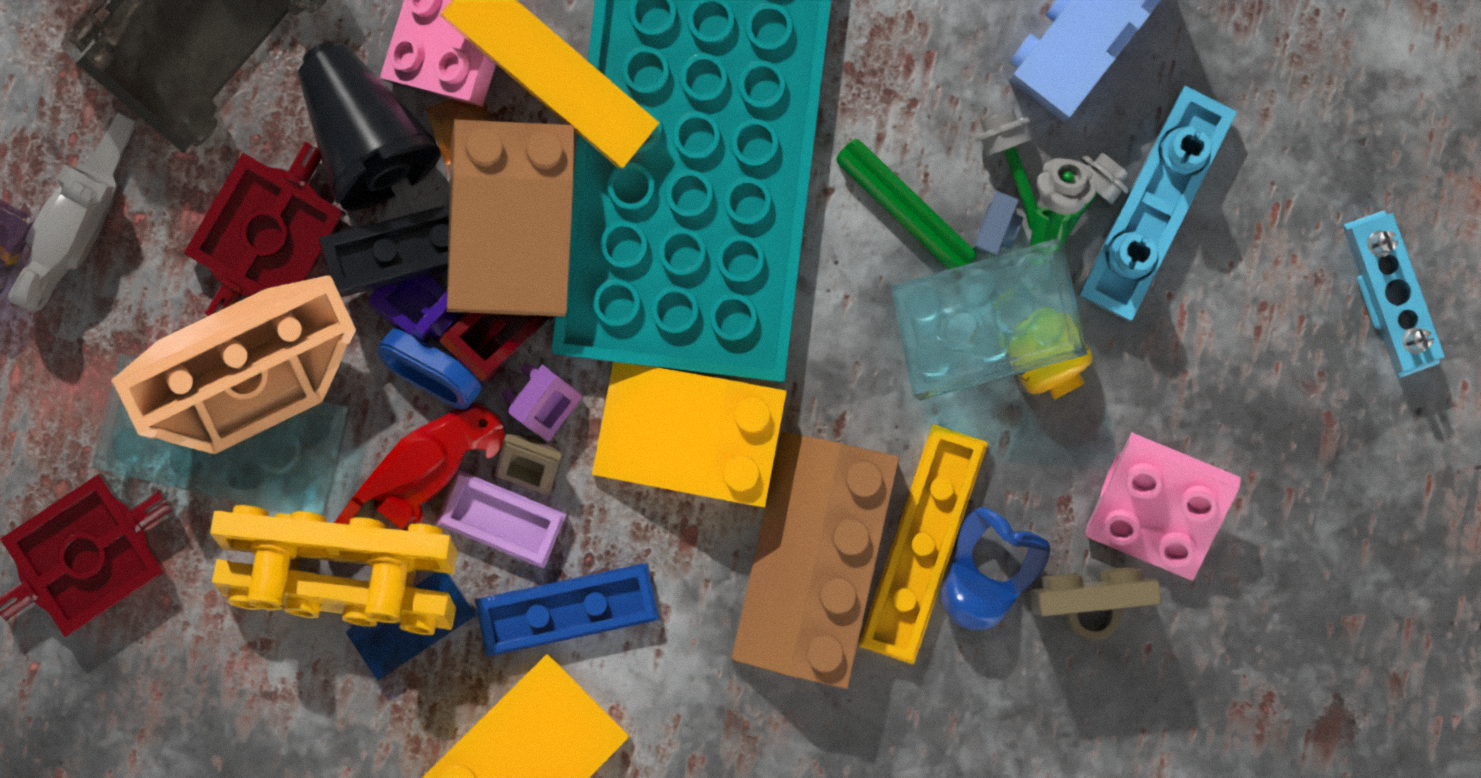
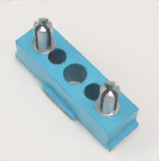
[1343,210,1445,378]

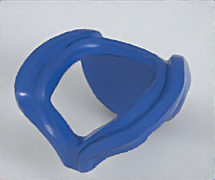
[940,507,1051,630]

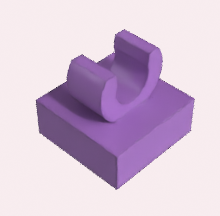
[502,364,583,442]

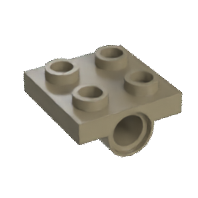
[1029,567,1161,640]

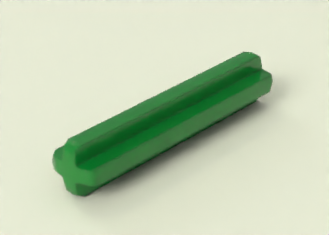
[836,139,977,276]

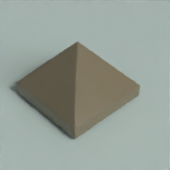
[494,434,562,496]

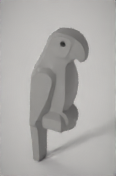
[8,112,137,313]

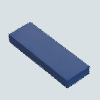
[475,562,659,657]

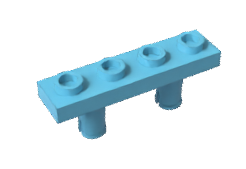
[1077,86,1237,322]

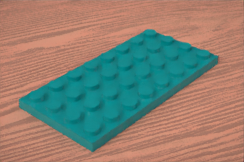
[551,0,831,383]

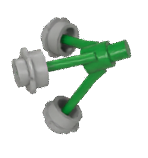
[975,109,1129,273]

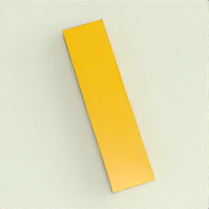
[439,0,659,169]
[857,424,988,665]

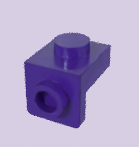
[367,275,461,343]

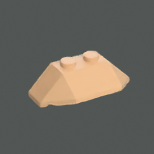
[112,275,356,454]

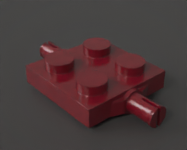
[183,141,346,316]
[0,474,174,637]

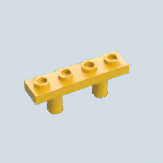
[210,505,458,623]
[212,513,456,635]

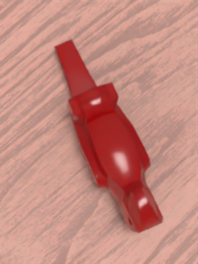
[334,401,506,531]

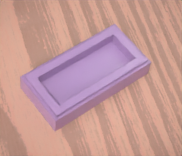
[435,470,567,569]

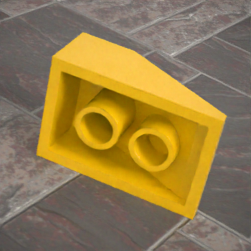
[592,362,787,508]
[422,653,630,778]

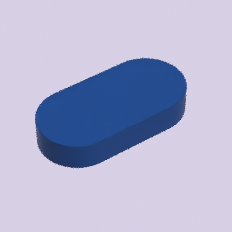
[377,329,482,409]

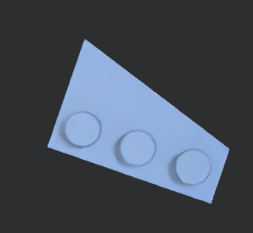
[1009,0,1160,123]

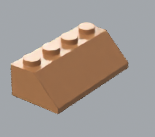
[731,431,899,689]

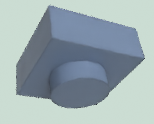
[972,191,1023,258]

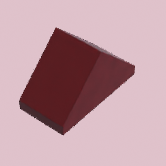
[439,313,550,384]

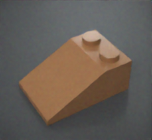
[447,120,574,317]

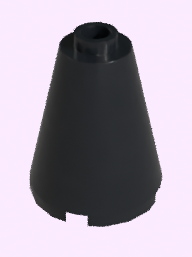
[298,42,441,211]

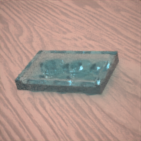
[891,238,1088,401]

